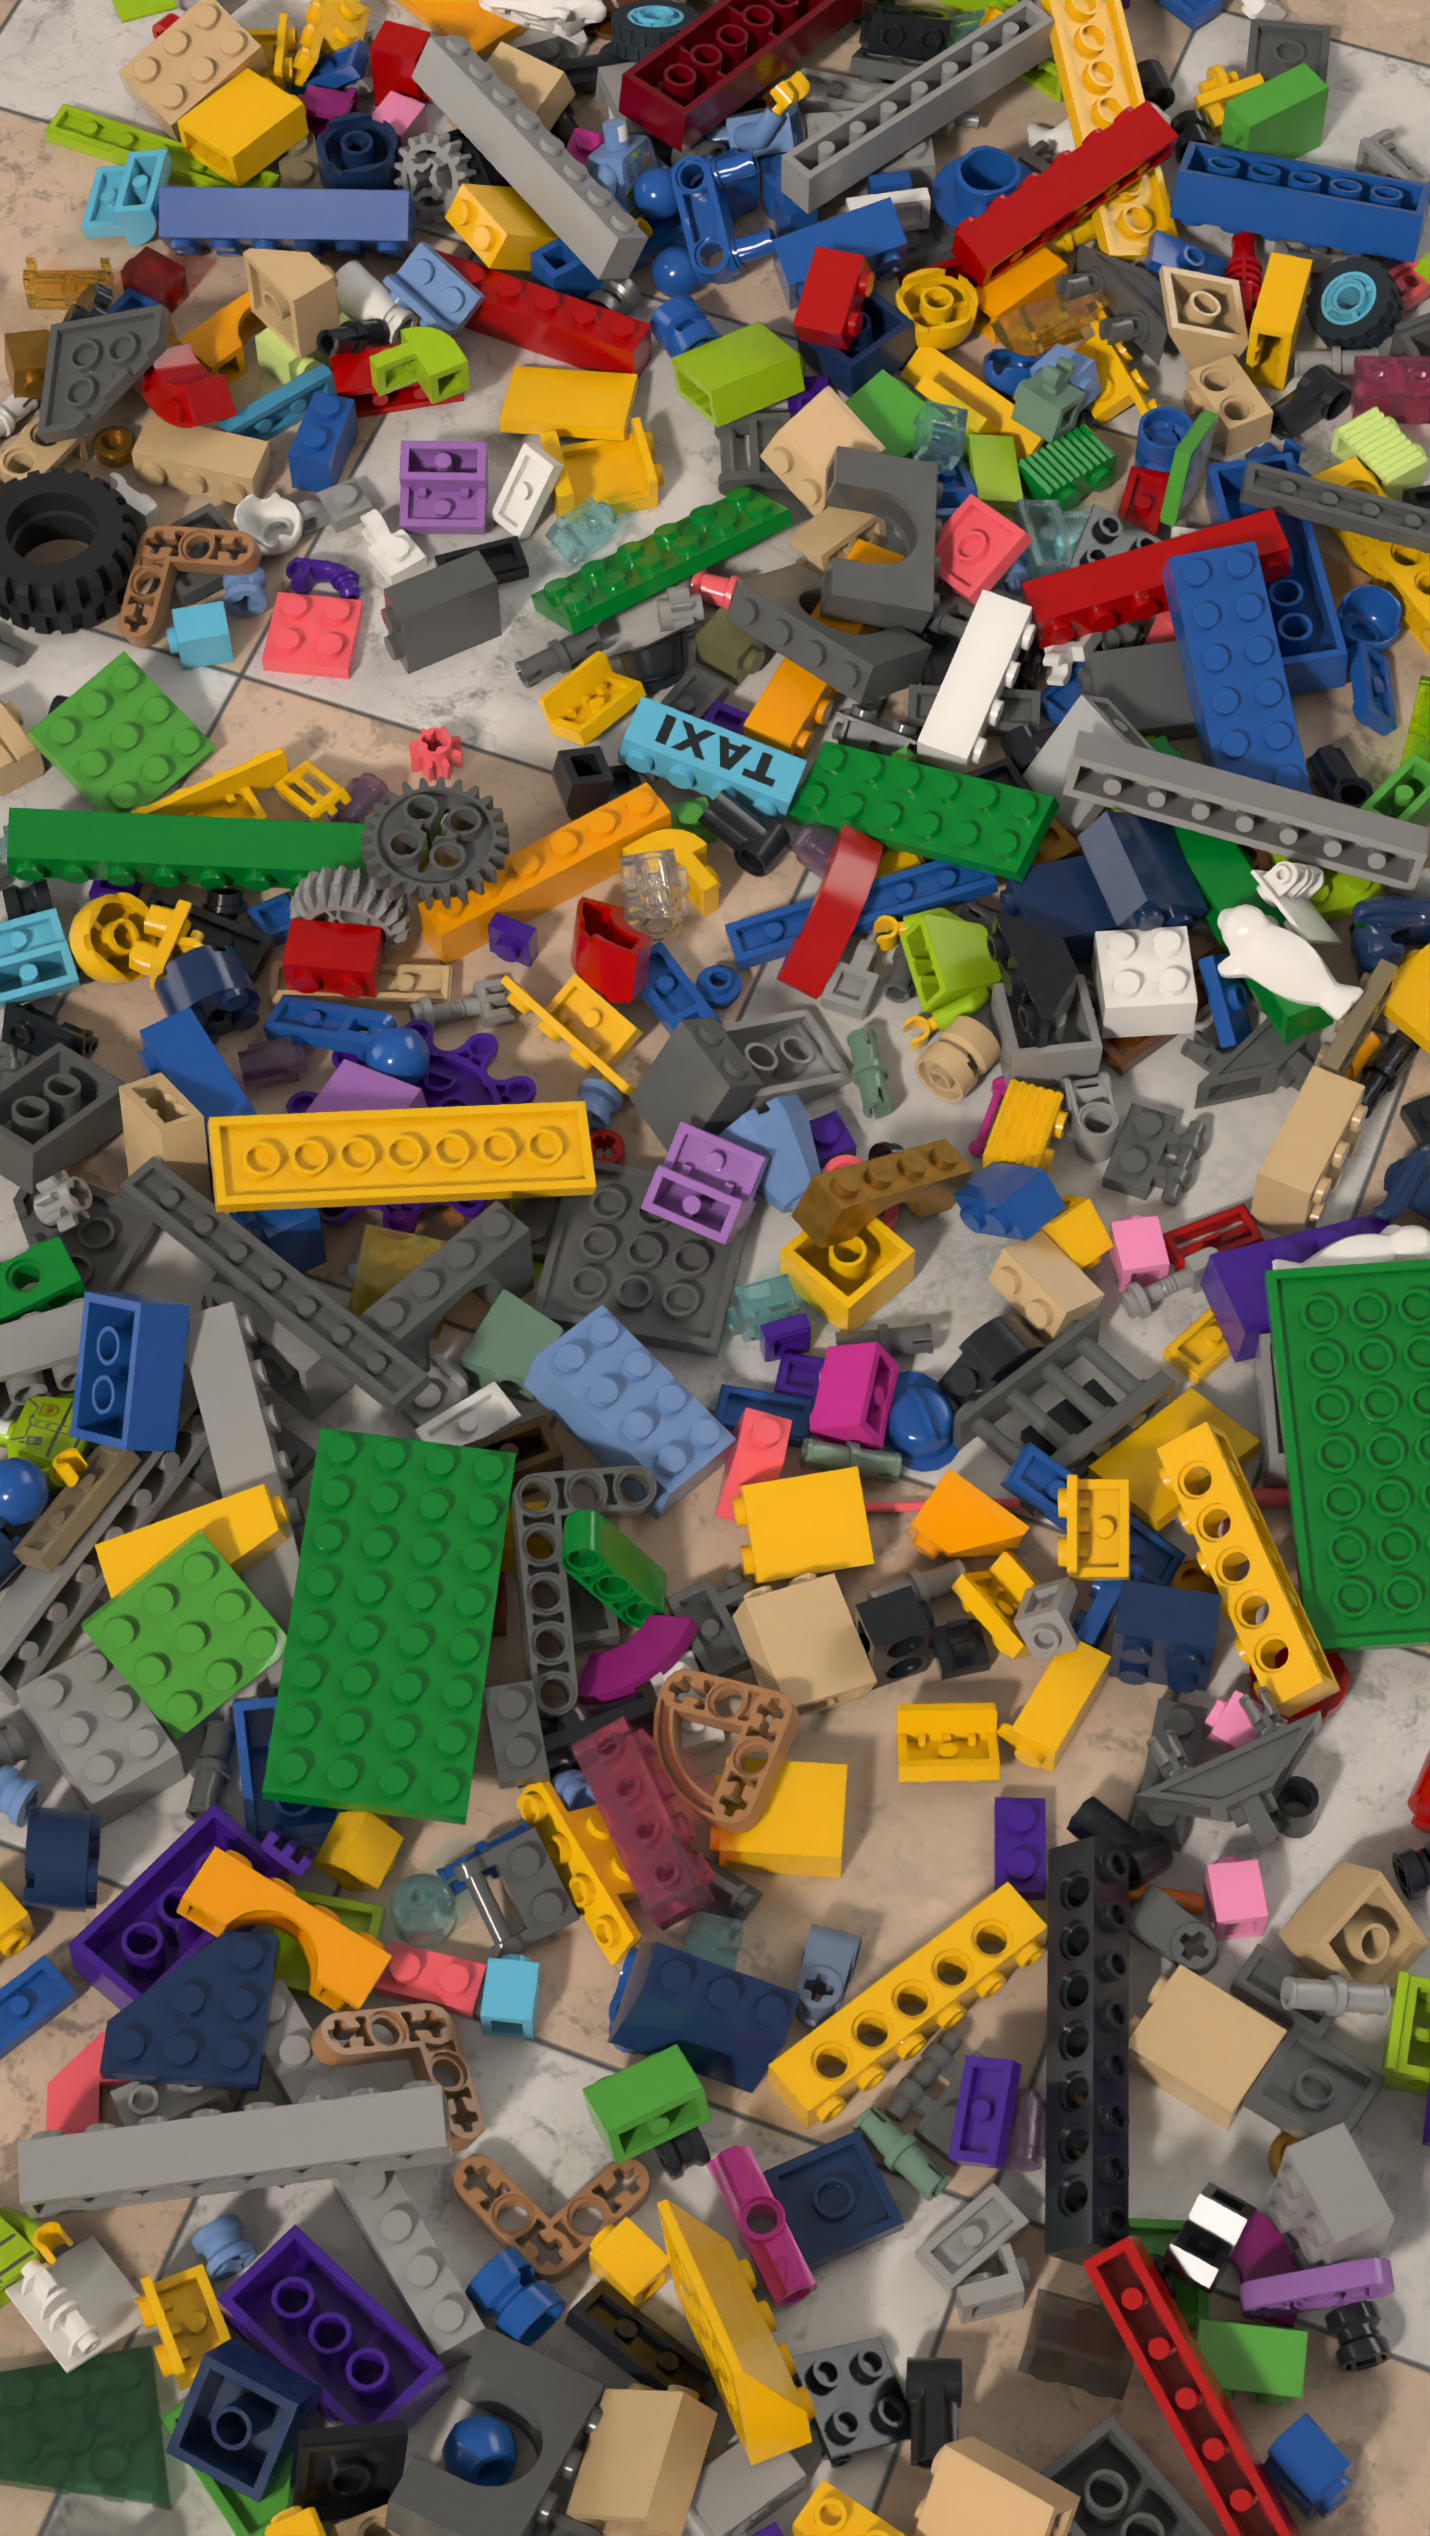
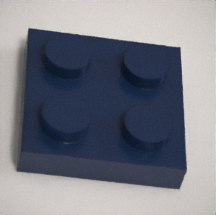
[763,2130,905,2271]

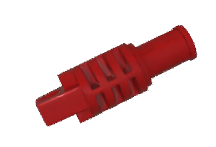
[1225,231,1263,328]

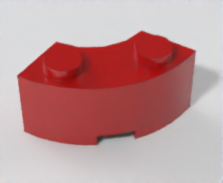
[132,343,237,428]
[571,897,653,1004]

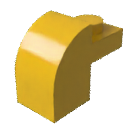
[622,829,721,917]

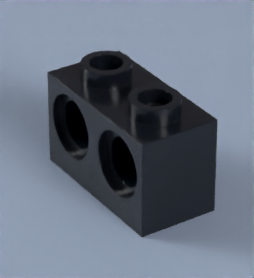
[859,2,951,59]
[854,1585,935,1690]

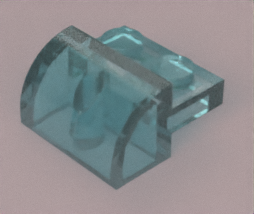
[1013,499,1090,580]

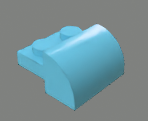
[81,149,172,247]
[0,907,80,1010]

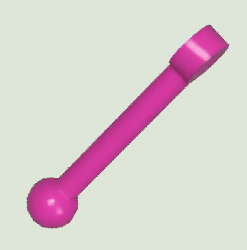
[968,1077,1007,1157]

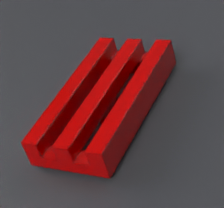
[1162,1203,1265,1272]

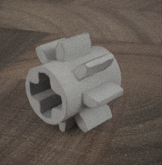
[657,585,704,639]
[33,1170,92,1233]

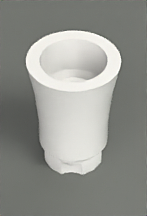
[335,260,418,344]

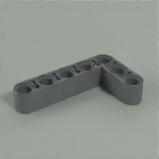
[510,1465,657,1721]

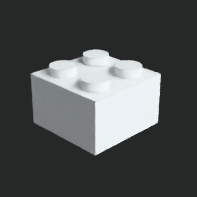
[1091,926,1198,1039]

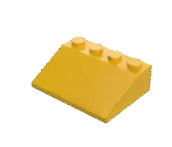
[657,2199,816,2466]

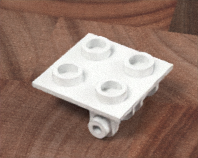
[1250,861,1342,946]
[5,2235,144,2373]

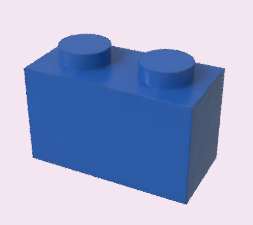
[288,391,358,493]
[953,1162,1066,1241]

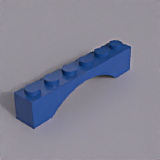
[530,147,758,300]

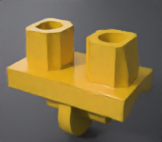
[1190,64,1265,136]
[129,899,205,990]

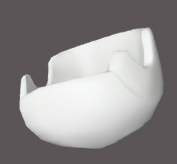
[233,493,304,556]

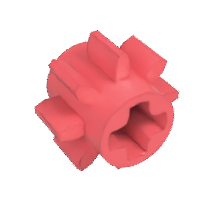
[409,726,463,782]

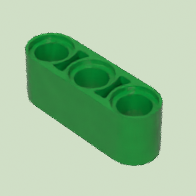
[561,1510,667,1629]

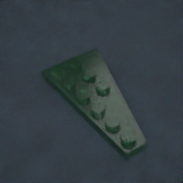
[0,2345,172,2510]

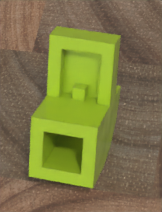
[369,326,470,405]

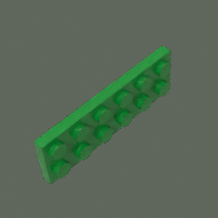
[531,486,794,635]
[787,741,1060,882]

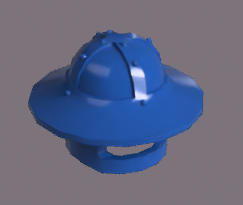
[931,145,1033,229]

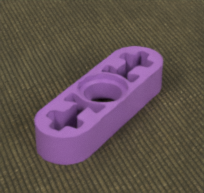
[1239,2258,1395,2319]

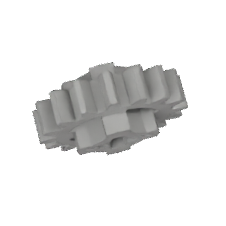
[394,131,477,224]

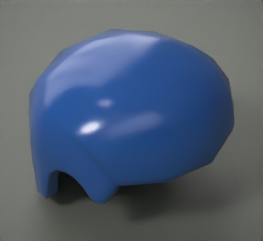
[982,346,1047,397]
[1336,584,1402,653]

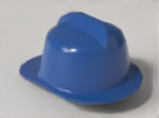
[884,1371,959,1472]

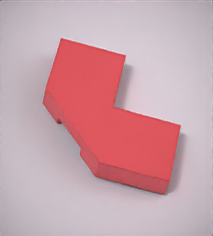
[46,2032,132,2135]

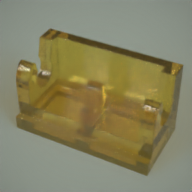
[22,257,114,310]

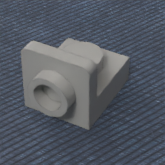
[400,1352,470,1429]
[1013,1576,1079,1660]
[955,2242,1031,2325]

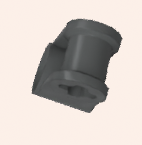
[1129,1884,1219,1976]

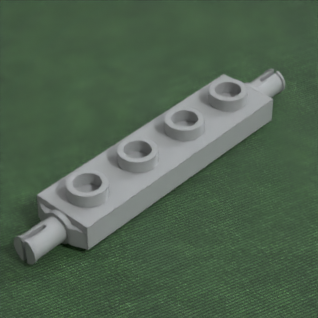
[771,67,982,137]

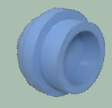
[550,1769,598,1812]

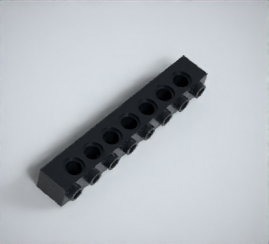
[1045,1836,1130,2266]

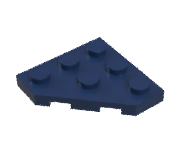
[100,1931,280,2091]

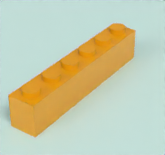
[743,539,905,757]
[418,782,672,965]

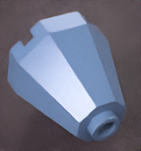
[718,1095,821,1213]

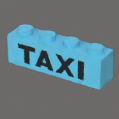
[618,696,807,825]

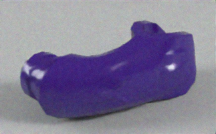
[286,557,362,600]

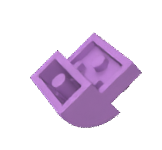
[399,440,488,535]
[641,1121,770,1245]

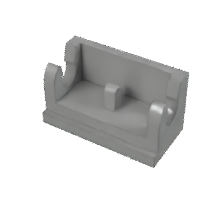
[1355,129,1430,206]

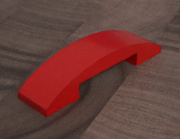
[776,824,883,1000]

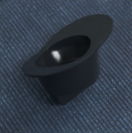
[608,619,707,694]

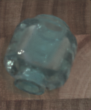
[389,1873,458,1949]

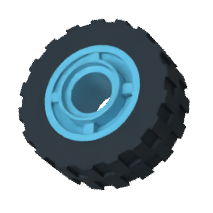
[611,0,700,63]
[1305,256,1404,350]

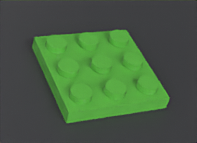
[27,651,216,813]
[81,1528,287,1740]

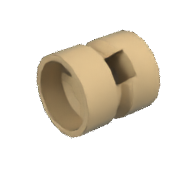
[915,1016,1001,1103]

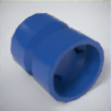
[650,295,722,358]
[1134,406,1193,473]
[465,2247,567,2347]

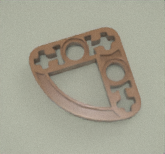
[653,1669,800,1834]

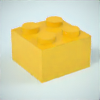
[780,1217,915,1333]

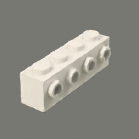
[917,589,1037,774]

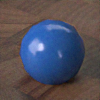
[365,1027,430,1085]
[0,1457,49,1526]
[442,2414,519,2486]

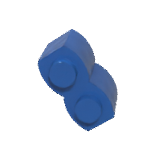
[760,152,819,237]
[1264,2413,1354,2520]

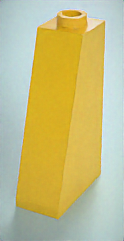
[94,1484,291,1599]

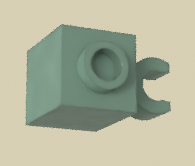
[1011,356,1085,443]

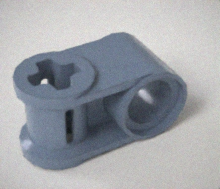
[795,1923,862,2029]

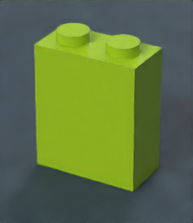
[671,321,806,428]

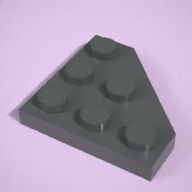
[37,304,171,443]
[13,1176,158,1293]

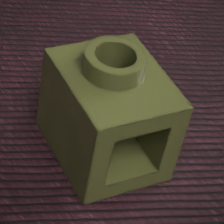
[695,607,765,686]

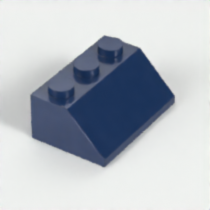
[607,1942,800,2093]

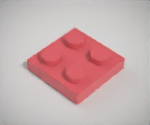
[935,494,1033,606]
[262,592,364,679]

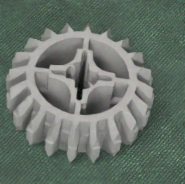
[289,865,413,958]

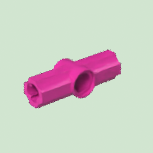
[707,2144,817,2309]

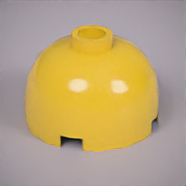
[894,268,979,352]
[68,892,161,985]

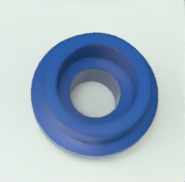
[696,965,741,1009]

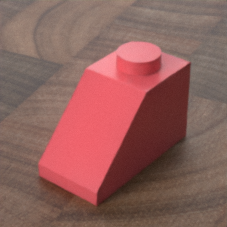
[714,1407,792,1522]

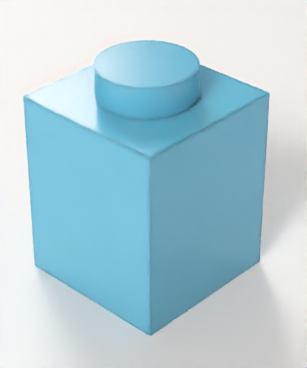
[166,601,234,670]
[480,1954,542,2040]

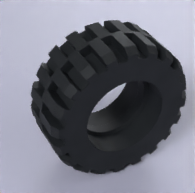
[0,468,139,635]

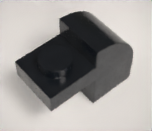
[552,746,642,821]
[937,1314,1049,1408]
[1161,2182,1257,2294]

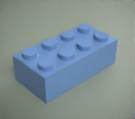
[523,1304,737,1520]

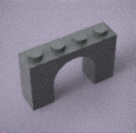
[820,446,943,634]
[726,563,933,704]
[357,1200,535,1373]
[384,2328,605,2536]

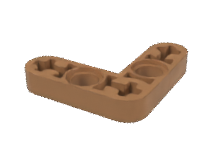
[118,525,262,647]
[310,2003,486,2151]
[453,2155,651,2283]

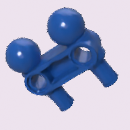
[633,149,776,298]

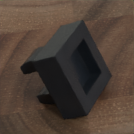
[930,1618,990,1680]

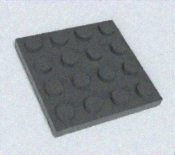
[533,1160,755,1357]

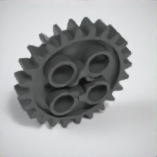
[360,777,510,910]

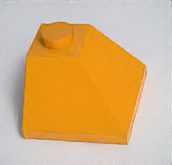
[907,1468,1030,1563]

